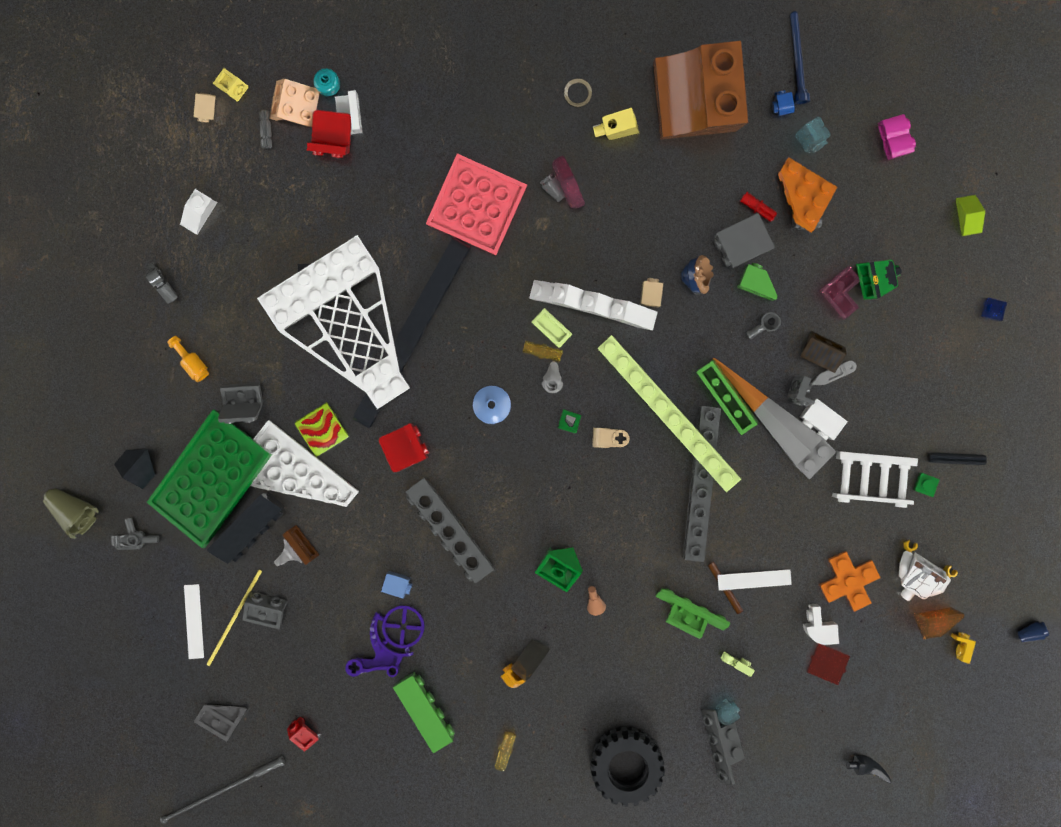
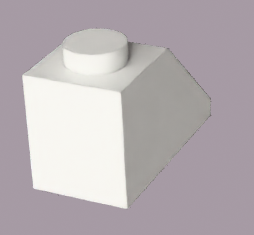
[180,189,217,235]

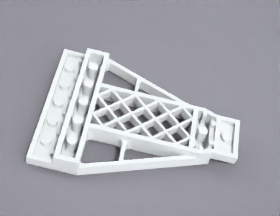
[257,235,410,409]

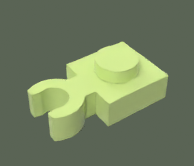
[721,652,755,677]

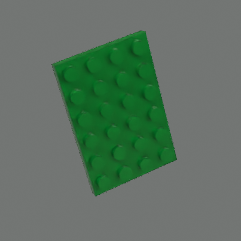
[147,409,272,548]

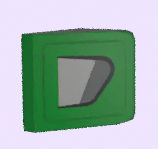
[558,410,581,434]

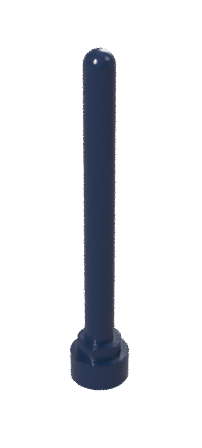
[790,11,810,104]

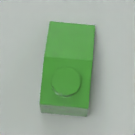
[737,263,777,301]

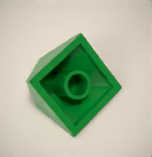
[535,548,583,592]

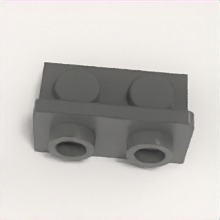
[787,376,815,407]
[242,592,287,630]

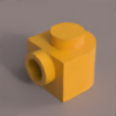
[501,662,527,688]

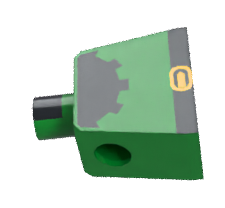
[856,260,902,300]

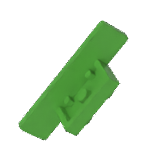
[656,589,730,639]

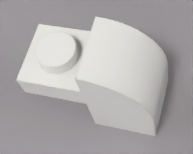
[803,604,839,645]

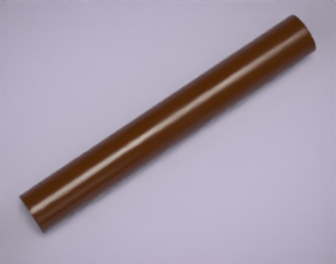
[708,561,743,614]

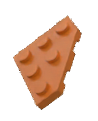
[778,157,837,233]

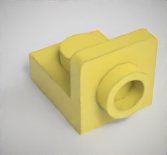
[213,68,248,102]

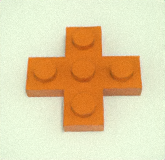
[819,551,881,612]

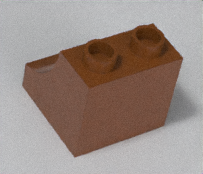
[653,41,748,140]

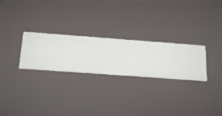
[718,570,791,590]
[184,584,204,659]

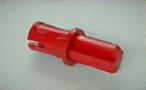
[740,191,777,222]

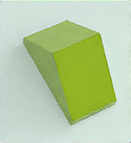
[956,195,985,236]

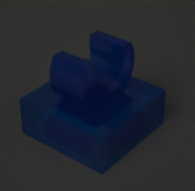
[981,298,1007,321]

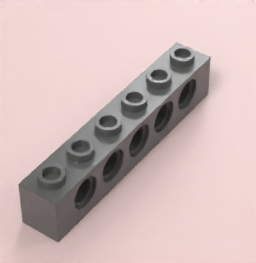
[406,477,495,584]

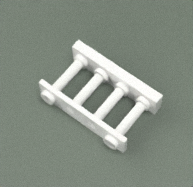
[832,451,918,508]

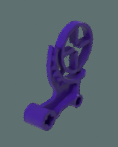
[345,605,425,677]

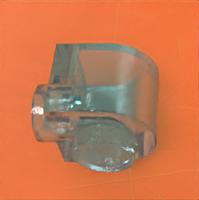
[716,699,740,725]

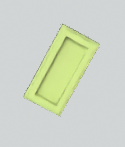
[532,308,572,348]

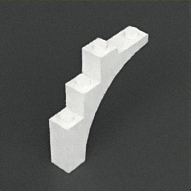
[529,280,658,331]

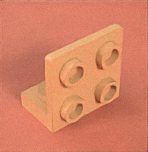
[269,79,320,127]

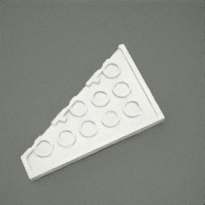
[250,420,359,507]

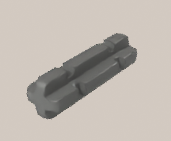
[259,110,272,149]

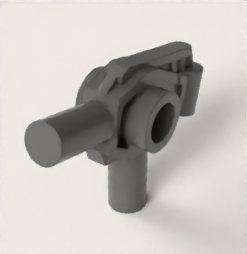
[111,518,159,550]

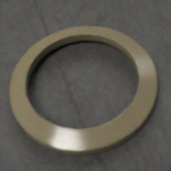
[564,79,592,107]

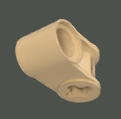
[592,428,629,448]

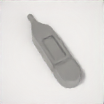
[811,361,857,385]

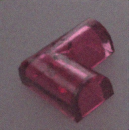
[552,155,585,208]
[819,266,860,320]

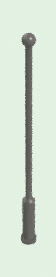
[160,756,286,824]

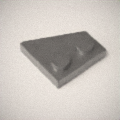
[194,704,247,742]

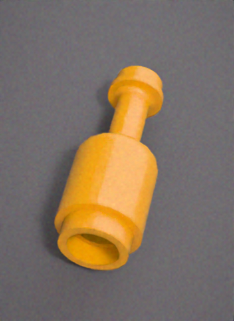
[167,336,209,382]

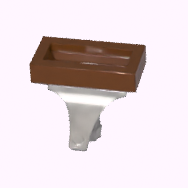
[274,525,319,566]

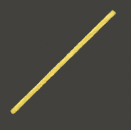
[207,570,262,666]

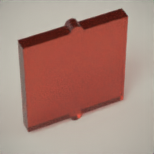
[807,643,850,685]

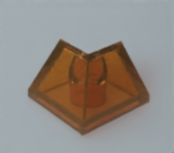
[914,607,964,640]

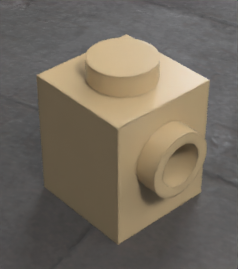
[194,92,216,122]
[640,278,663,308]

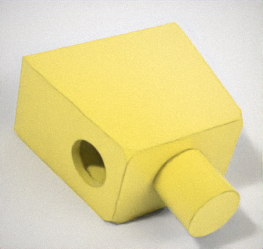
[593,108,639,140]

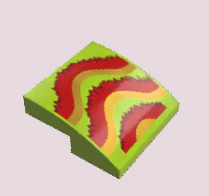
[295,402,349,457]

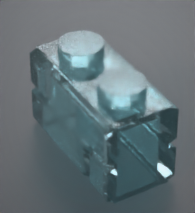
[795,117,831,153]

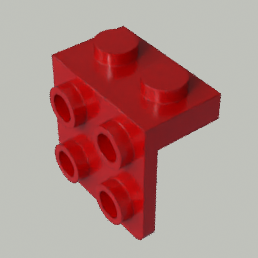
[307,110,352,158]
[379,423,429,472]

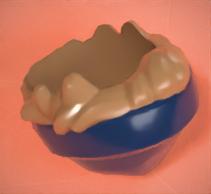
[681,255,714,294]

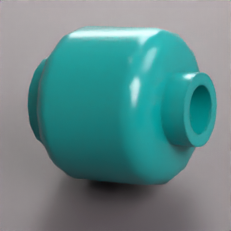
[313,68,340,96]

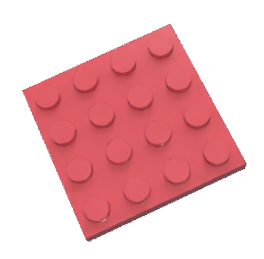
[426,154,527,256]

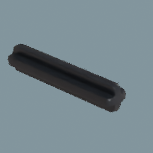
[928,452,987,465]

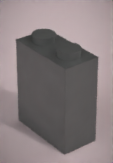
[713,213,775,270]

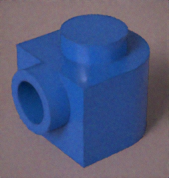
[772,90,795,116]

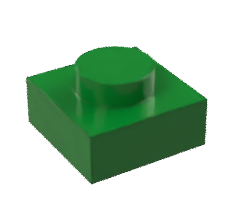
[913,473,940,497]

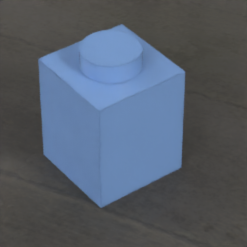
[381,571,412,598]

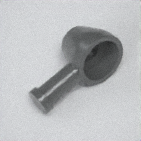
[746,312,781,340]

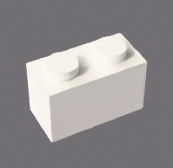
[799,398,848,440]

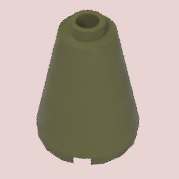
[43,488,99,539]

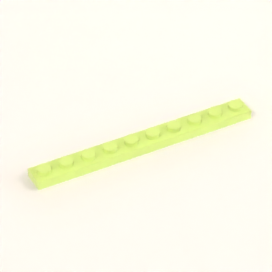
[598,335,741,492]

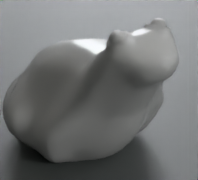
[542,361,563,393]

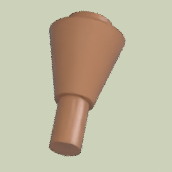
[587,586,606,616]

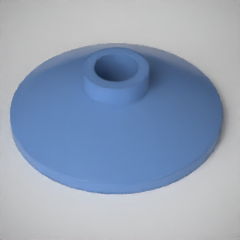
[473,386,511,424]

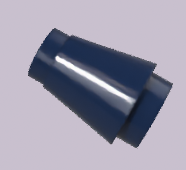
[1017,621,1049,643]

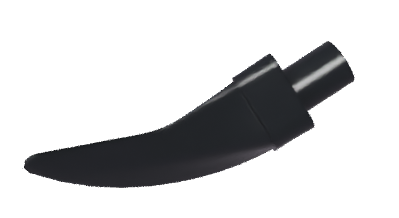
[846,755,892,784]

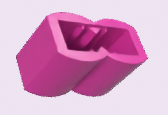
[878,114,916,160]

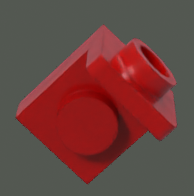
[287,717,319,752]

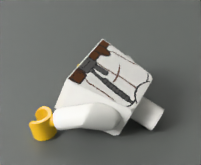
[899,540,958,601]

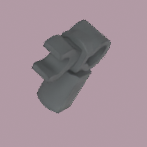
[146,261,178,304]

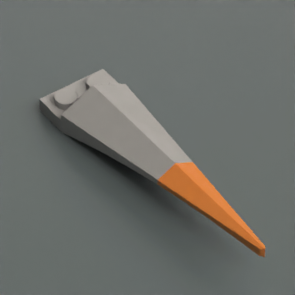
[713,358,836,479]

